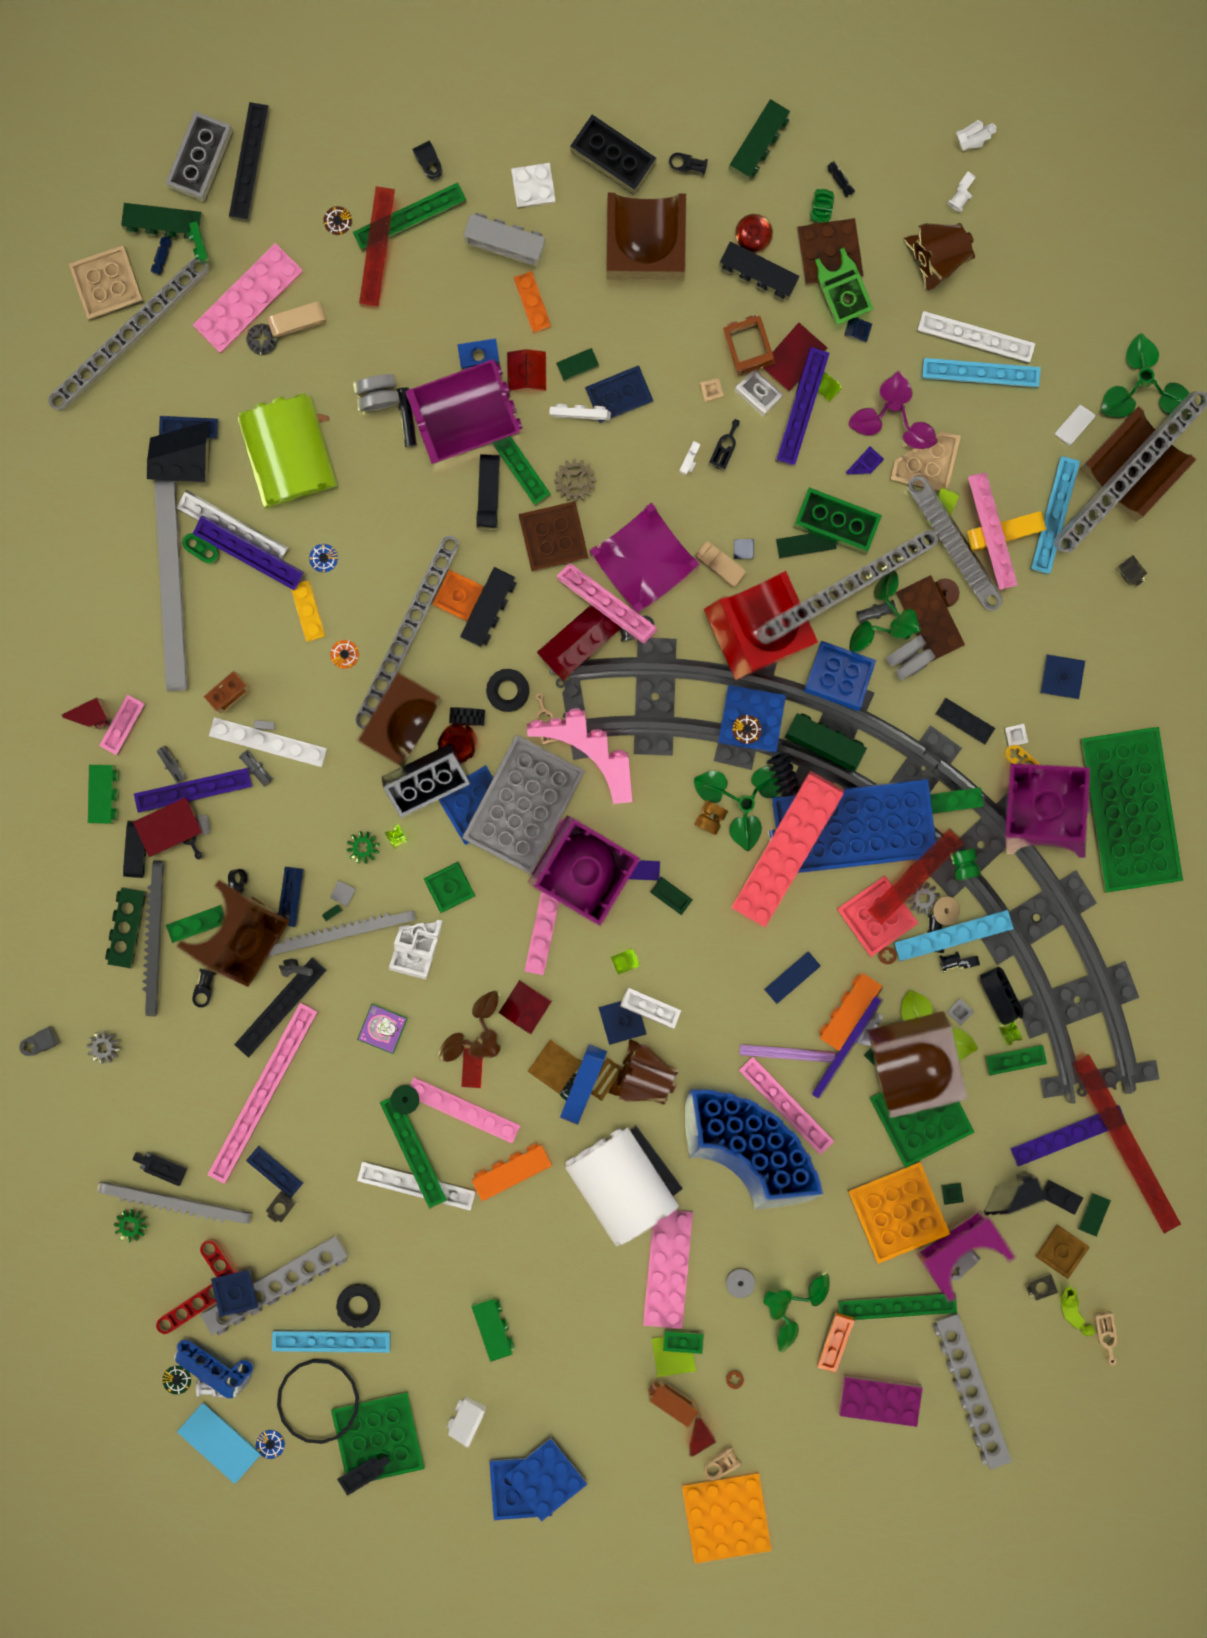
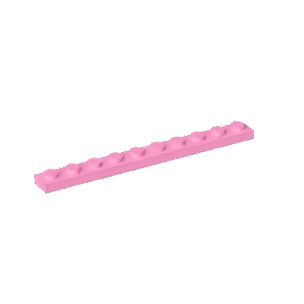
[207,1002,318,1184]

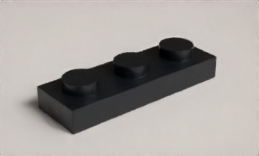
[935,698,995,745]

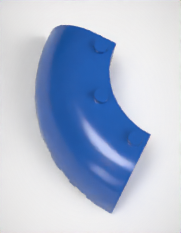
[685,1090,823,1210]

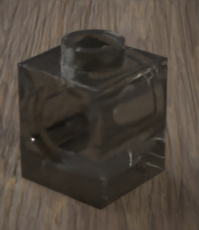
[1115,555,1147,587]
[266,1191,297,1223]
[1026,1272,1058,1301]

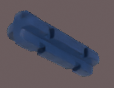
[151,237,172,275]

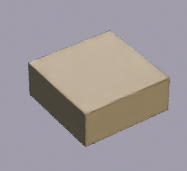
[700,378,724,402]

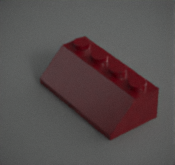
[536,606,622,681]

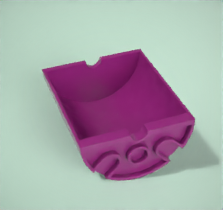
[405,359,523,464]

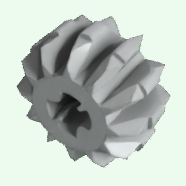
[907,882,940,915]
[86,1031,120,1064]

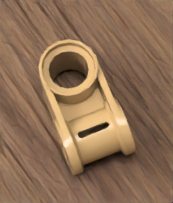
[704,1447,742,1480]

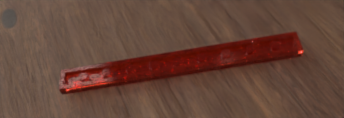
[1072,1054,1181,1234]

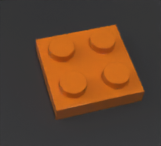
[432,569,484,621]

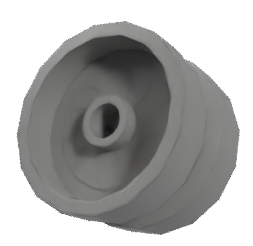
[353,374,400,412]
[886,635,936,681]

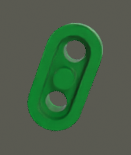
[182,533,219,564]

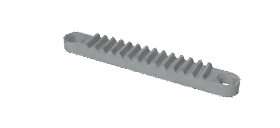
[908,475,1003,610]
[267,910,416,957]
[97,1182,252,1224]

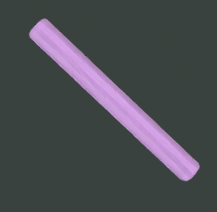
[739,1045,836,1062]

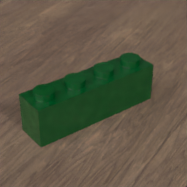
[729,99,791,181]
[121,203,204,240]
[785,713,867,773]

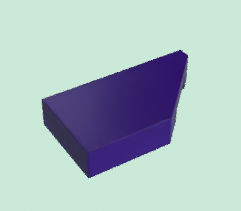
[846,446,884,475]
[629,860,660,881]

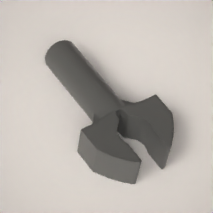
[279,959,313,977]

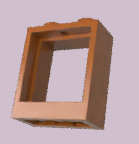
[723,315,776,376]
[204,671,251,713]
[648,1380,699,1428]

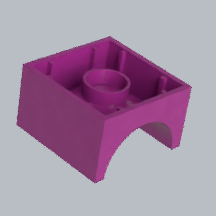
[527,815,641,926]

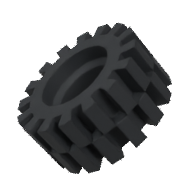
[449,707,485,726]

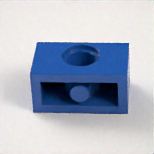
[457,338,500,370]

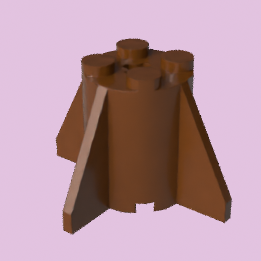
[904,223,975,291]
[609,1039,678,1105]

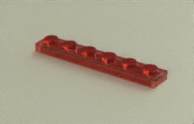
[359,186,395,306]
[868,828,964,924]

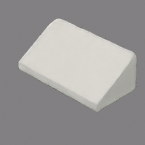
[1055,405,1096,446]

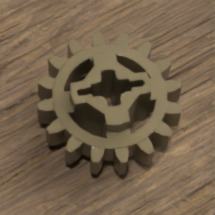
[554,459,596,502]

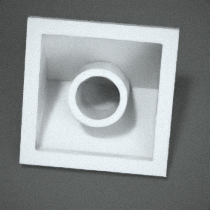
[735,370,784,417]

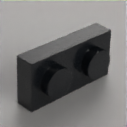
[1043,1179,1083,1215]

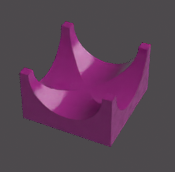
[589,502,700,614]
[1006,764,1090,858]
[916,1210,1016,1302]

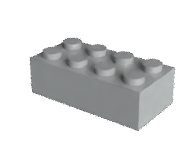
[166,111,233,202]
[463,213,546,267]

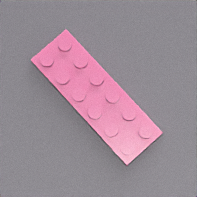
[193,243,303,353]
[643,1210,693,1329]

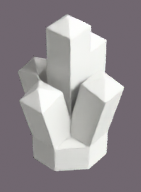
[956,120,997,151]

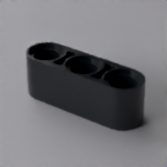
[123,820,146,878]
[980,967,1024,1025]

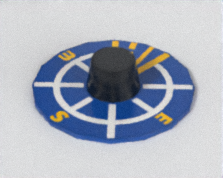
[309,544,338,573]
[256,1430,285,1459]

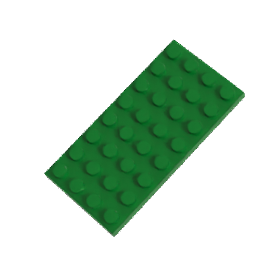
[1081,727,1183,893]

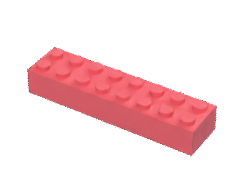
[732,771,844,927]

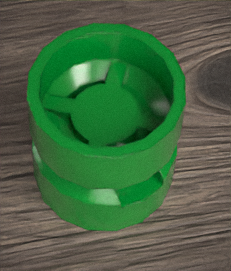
[950,848,981,881]

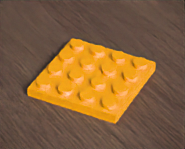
[848,1161,950,1264]
[682,1472,772,1564]

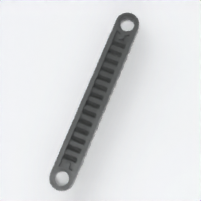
[142,860,164,1017]

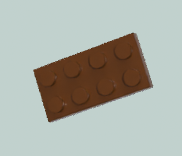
[896,575,965,662]

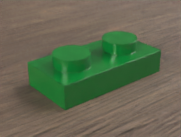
[187,221,209,264]
[663,1331,704,1354]

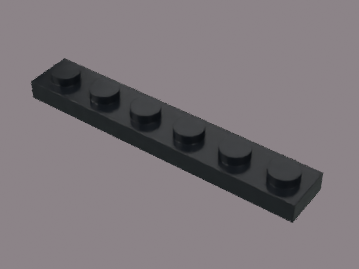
[229,102,269,221]
[234,957,327,1058]

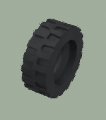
[486,669,529,712]
[336,1283,380,1328]

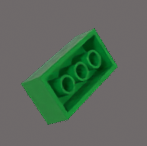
[794,487,882,554]

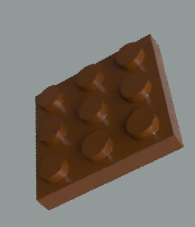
[797,218,864,285]
[518,501,589,572]

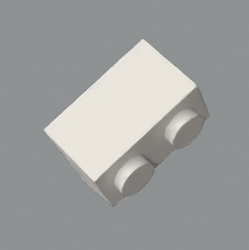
[446,1396,486,1447]

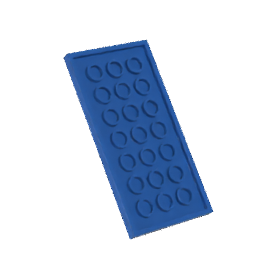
[772,779,938,873]

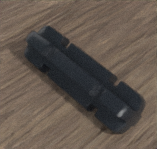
[827,161,855,197]

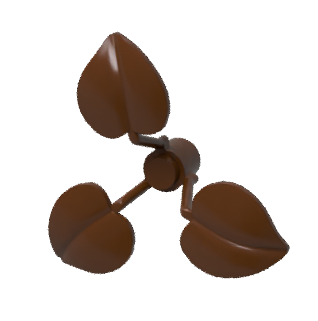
[438,991,500,1062]

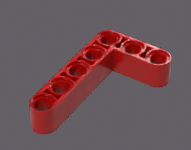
[156,1239,237,1334]

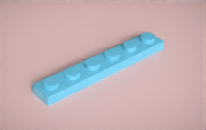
[922,358,1041,388]
[1031,456,1080,574]
[895,910,1013,961]
[272,1331,390,1353]

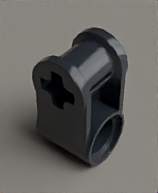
[412,140,443,180]

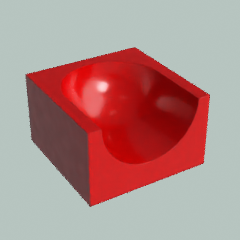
[704,571,818,680]

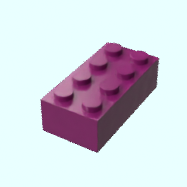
[838,1374,923,1427]

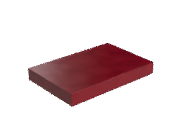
[762,322,828,392]
[133,797,203,857]

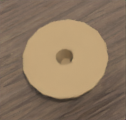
[933,896,960,925]

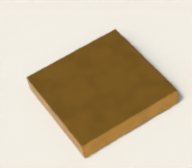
[527,1040,582,1094]
[1035,1225,1090,1279]

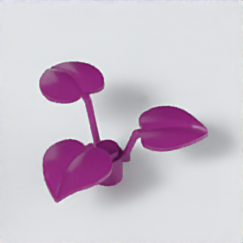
[848,370,938,449]

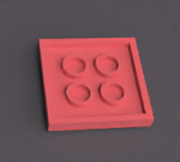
[837,876,919,957]

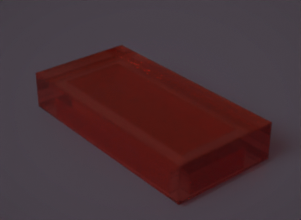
[461,1048,483,1088]

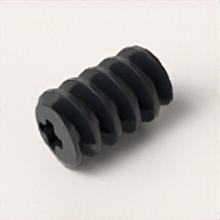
[766,753,800,797]

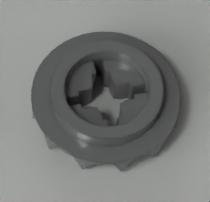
[246,323,278,355]

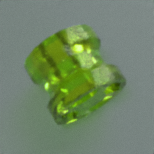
[385,825,408,849]
[1000,1022,1022,1046]

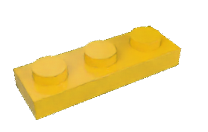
[291,580,325,642]

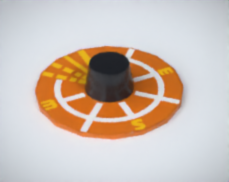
[330,640,359,669]

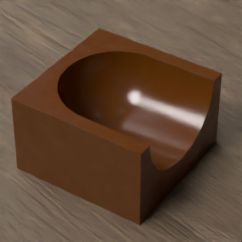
[606,192,686,280]
[357,673,443,767]
[867,1011,967,1118]

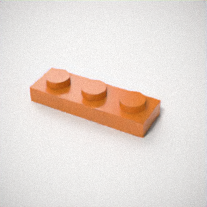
[514,271,551,333]
[817,1312,855,1373]

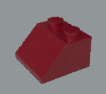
[61,697,112,730]
[499,980,552,1034]

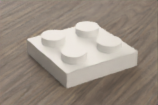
[511,163,556,208]

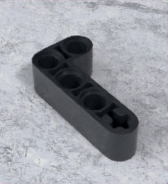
[476,454,500,531]

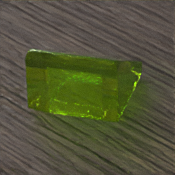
[818,372,842,402]
[611,948,640,975]

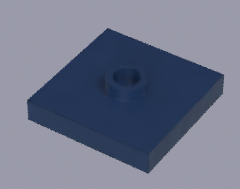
[1040,654,1085,699]
[598,1001,647,1045]
[211,1269,259,1317]

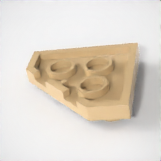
[890,431,961,492]

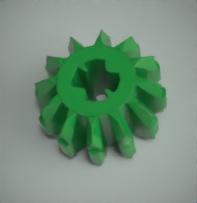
[810,189,834,223]
[346,831,380,864]
[114,1209,148,1243]

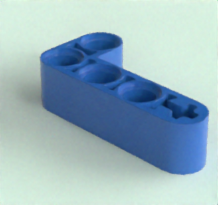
[560,1044,607,1125]
[174,1340,253,1399]

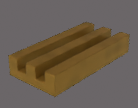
[591,1058,623,1101]

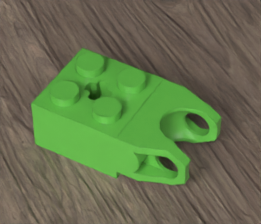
[815,248,874,324]

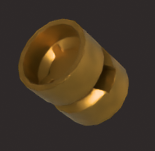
[694,800,728,835]

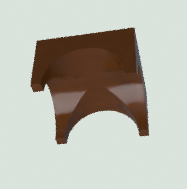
[176,880,289,987]

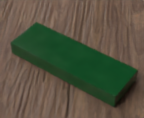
[776,533,837,559]

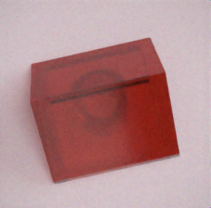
[507,349,546,391]
[688,1412,716,1457]

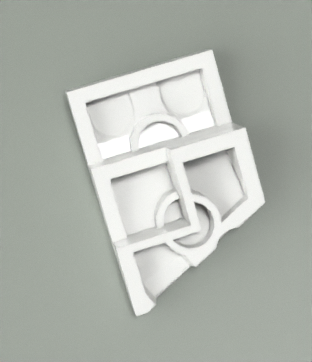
[389,920,443,980]

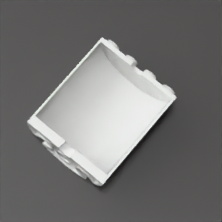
[564,1127,679,1247]

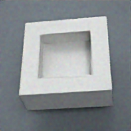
[1004,724,1029,746]

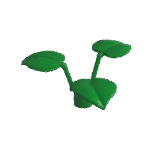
[1101,333,1189,418]
[850,571,921,652]
[694,766,780,851]
[763,1273,830,1353]

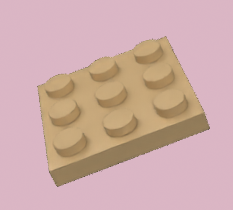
[68,245,143,320]

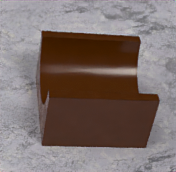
[1080,406,1196,522]

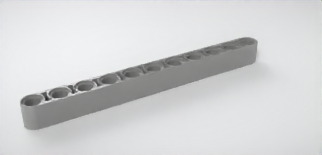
[48,258,209,412]
[1054,391,1207,552]
[154,480,187,692]
[757,530,938,644]
[355,536,459,729]

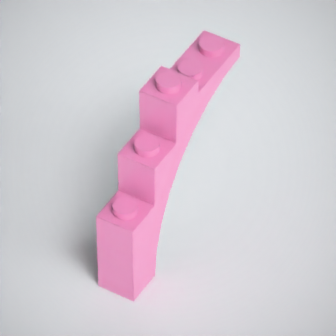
[527,709,633,804]

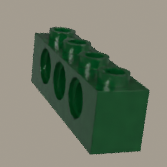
[105,887,147,969]

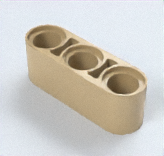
[267,301,326,338]

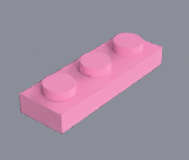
[99,695,145,755]

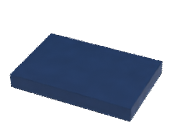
[585,365,654,424]

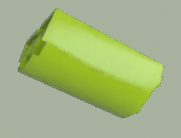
[237,393,338,509]

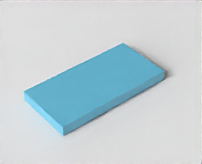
[177,1402,261,1484]

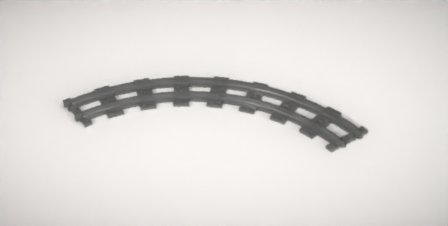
[550,638,1159,1104]

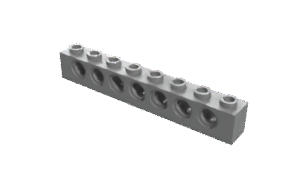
[200,1235,349,1336]
[933,1313,1012,1470]

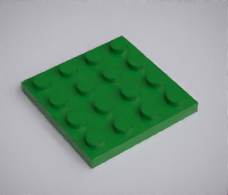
[869,1092,975,1168]
[331,1392,425,1481]

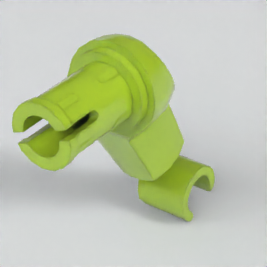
[1061,1287,1096,1337]

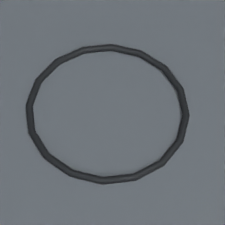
[277,1359,359,1444]

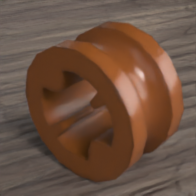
[878,947,897,964]
[726,1370,744,1389]

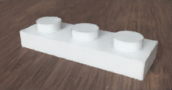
[549,404,611,420]
[620,988,681,1029]

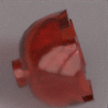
[735,213,773,254]
[437,723,478,762]

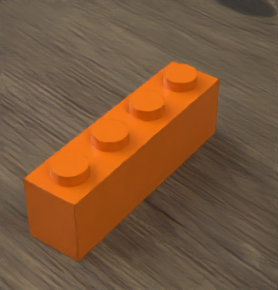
[820,973,884,1051]
[472,1143,552,1201]

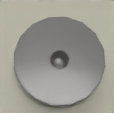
[726,1269,755,1298]

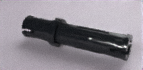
[397,387,417,447]

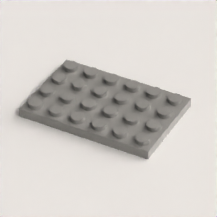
[462,734,585,875]

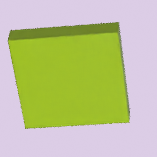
[651,1336,696,1377]

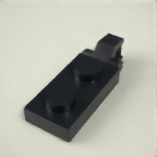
[132,1152,187,1186]
[337,1454,391,1496]

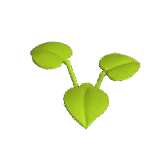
[900,990,978,1061]

